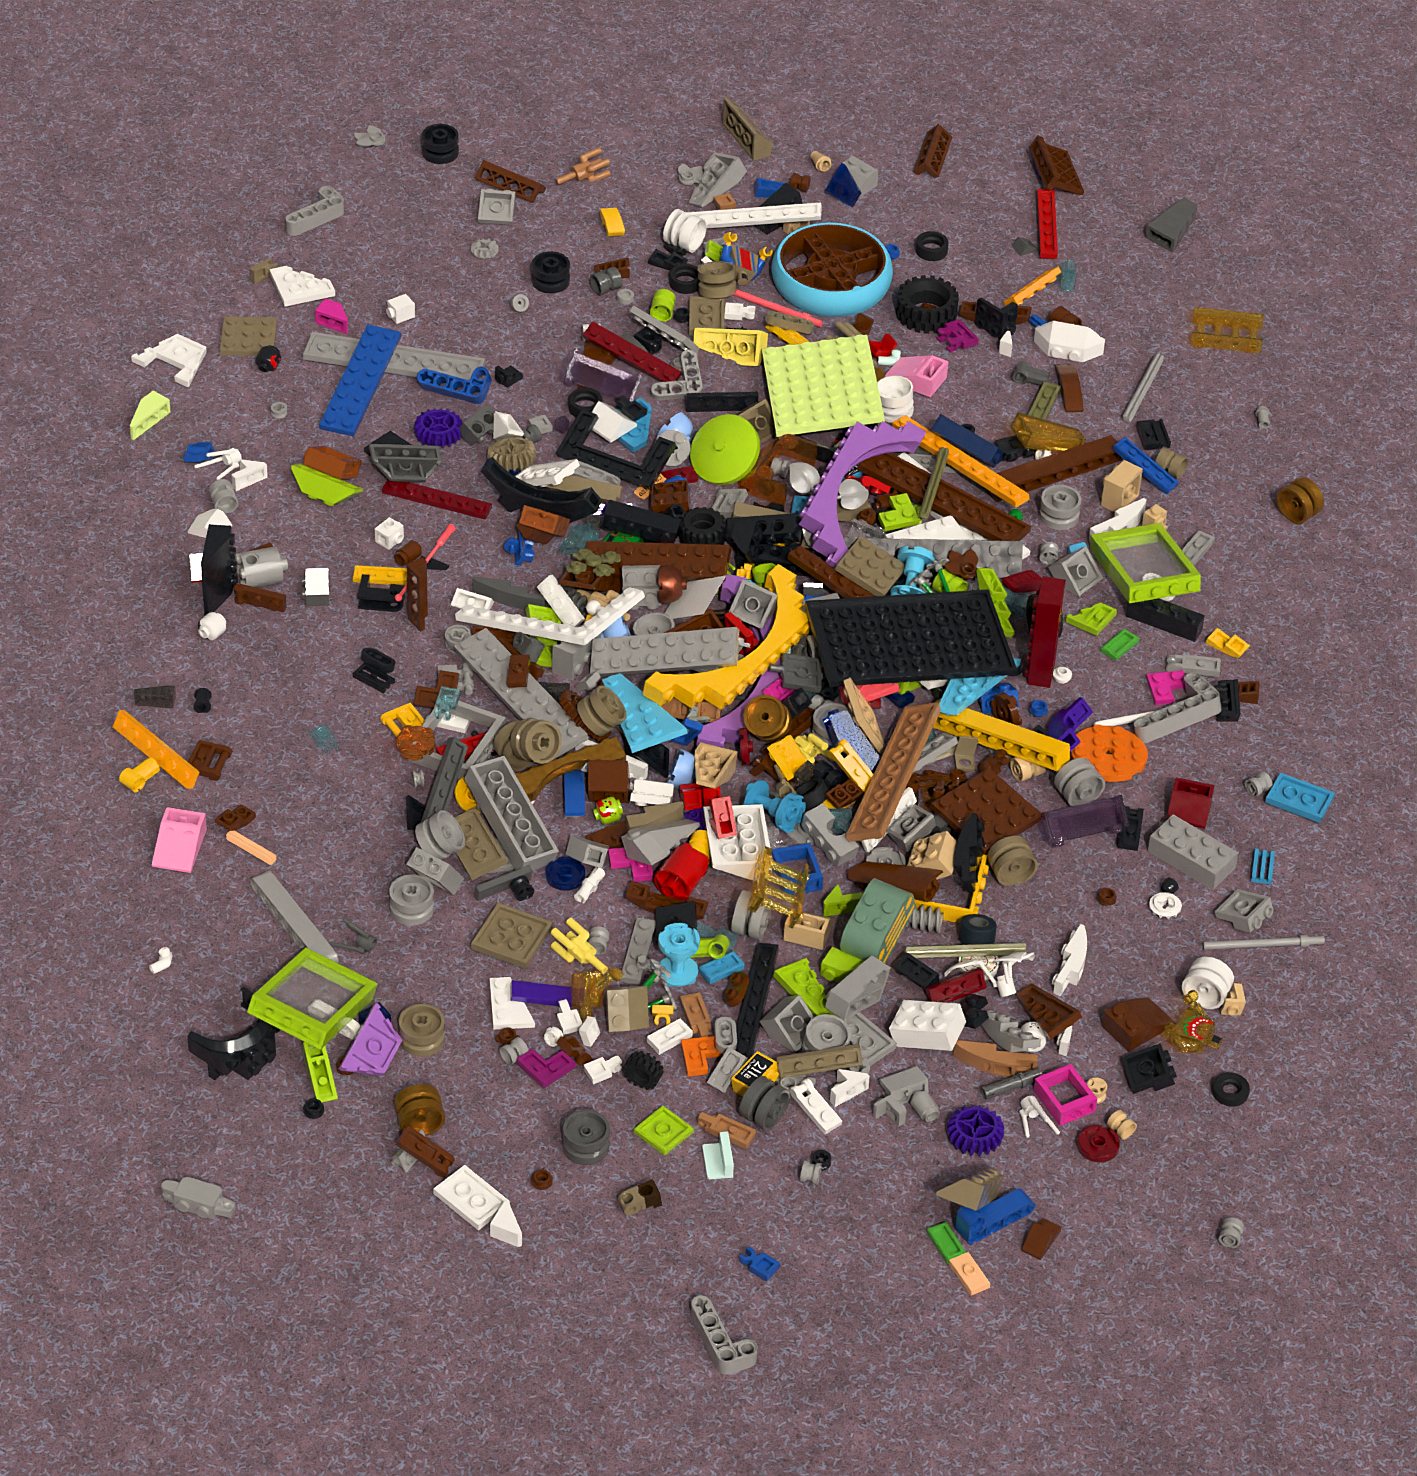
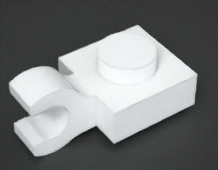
[557,999,583,1035]
[584,1056,623,1084]

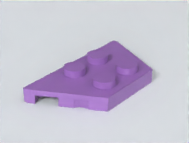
[338,1003,402,1076]

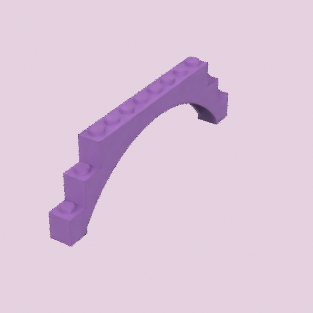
[799,421,926,569]
[696,574,782,748]

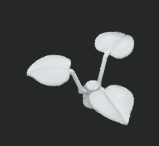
[944,952,1035,997]

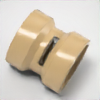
[1107,1110,1137,1140]

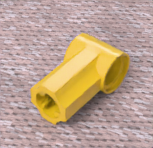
[119,757,160,793]

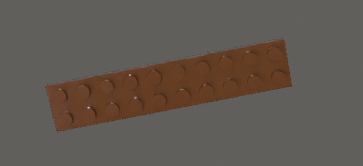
[858,453,1031,541]

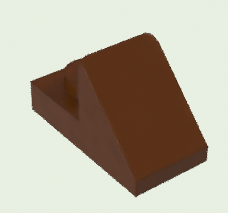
[1022,1217,1061,1260]

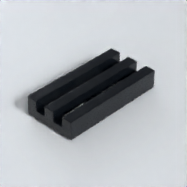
[353,662,395,693]

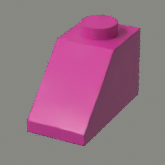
[315,298,348,334]

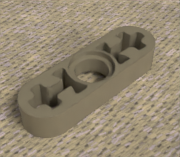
[765,311,815,334]

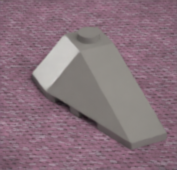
[621,819,700,866]

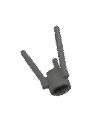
[327,918,378,954]

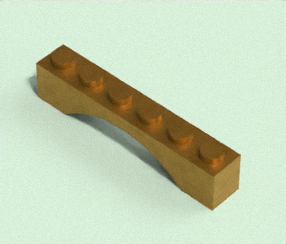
[515,737,626,801]

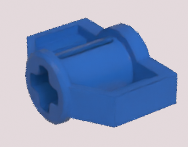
[183,442,214,462]

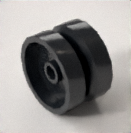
[421,124,459,164]
[532,251,570,294]

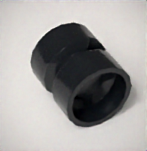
[808,760,846,791]

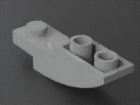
[981,1010,1041,1052]

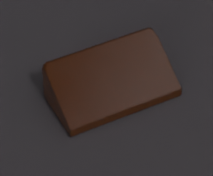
[516,524,555,544]

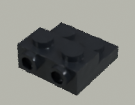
[1121,1043,1177,1094]

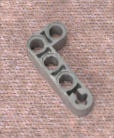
[286,186,344,236]
[691,1295,758,1375]

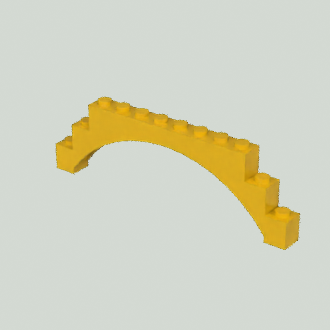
[643,564,811,710]

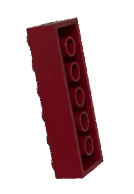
[1025,576,1066,688]

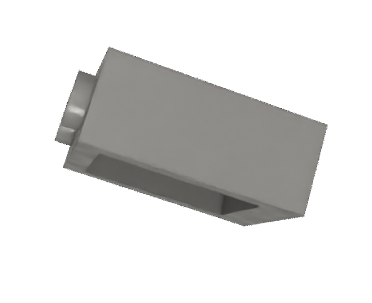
[406,847,464,895]

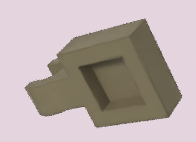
[250,258,278,284]

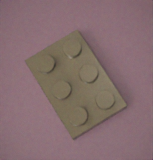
[689,296,725,336]

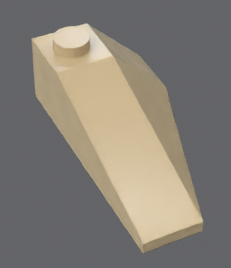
[694,742,738,789]

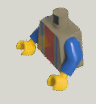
[720,232,773,286]

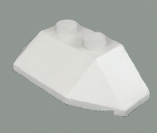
[1034,321,1105,362]

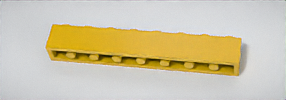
[933,699,1070,771]

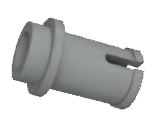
[1255,406,1270,428]

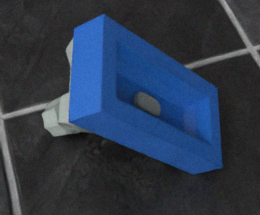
[669,706,711,746]

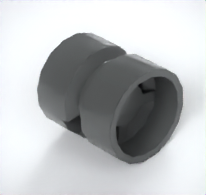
[590,267,622,296]

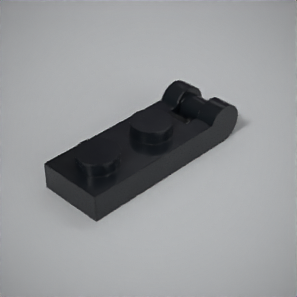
[1118,806,1144,851]

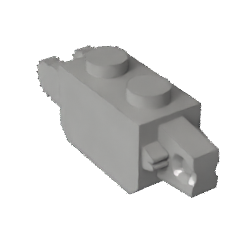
[161,1177,236,1219]

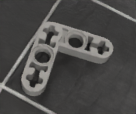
[651,350,702,400]

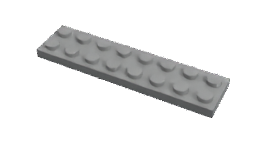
[590,627,739,677]

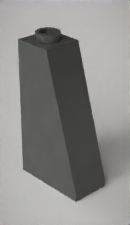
[1145,198,1197,253]

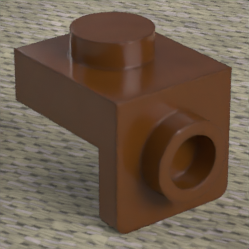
[850,313,874,336]

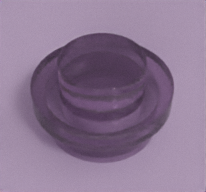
[554,416,570,434]

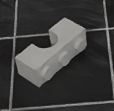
[801,803,859,867]

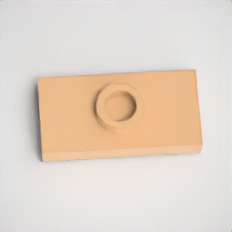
[949,1252,990,1295]

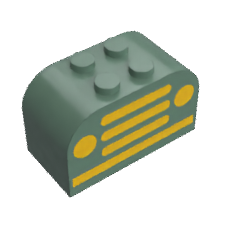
[840,878,916,964]

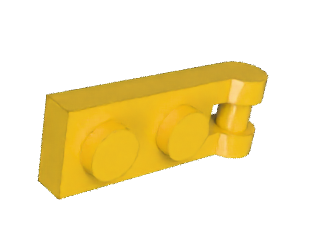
[828,739,874,794]

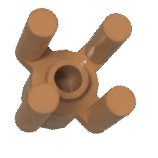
[555,147,611,185]

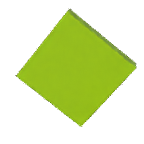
[634,1105,694,1156]

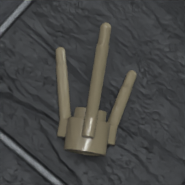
[769,765,796,799]

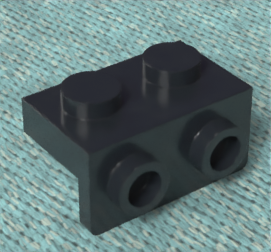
[994,432,1039,462]

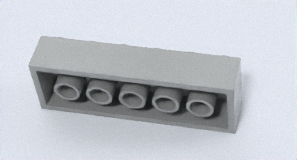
[465,756,559,870]

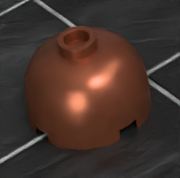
[658,566,687,603]

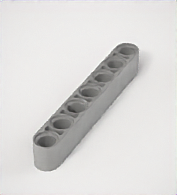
[250,871,339,963]

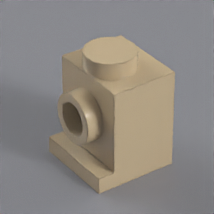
[1142,504,1168,530]

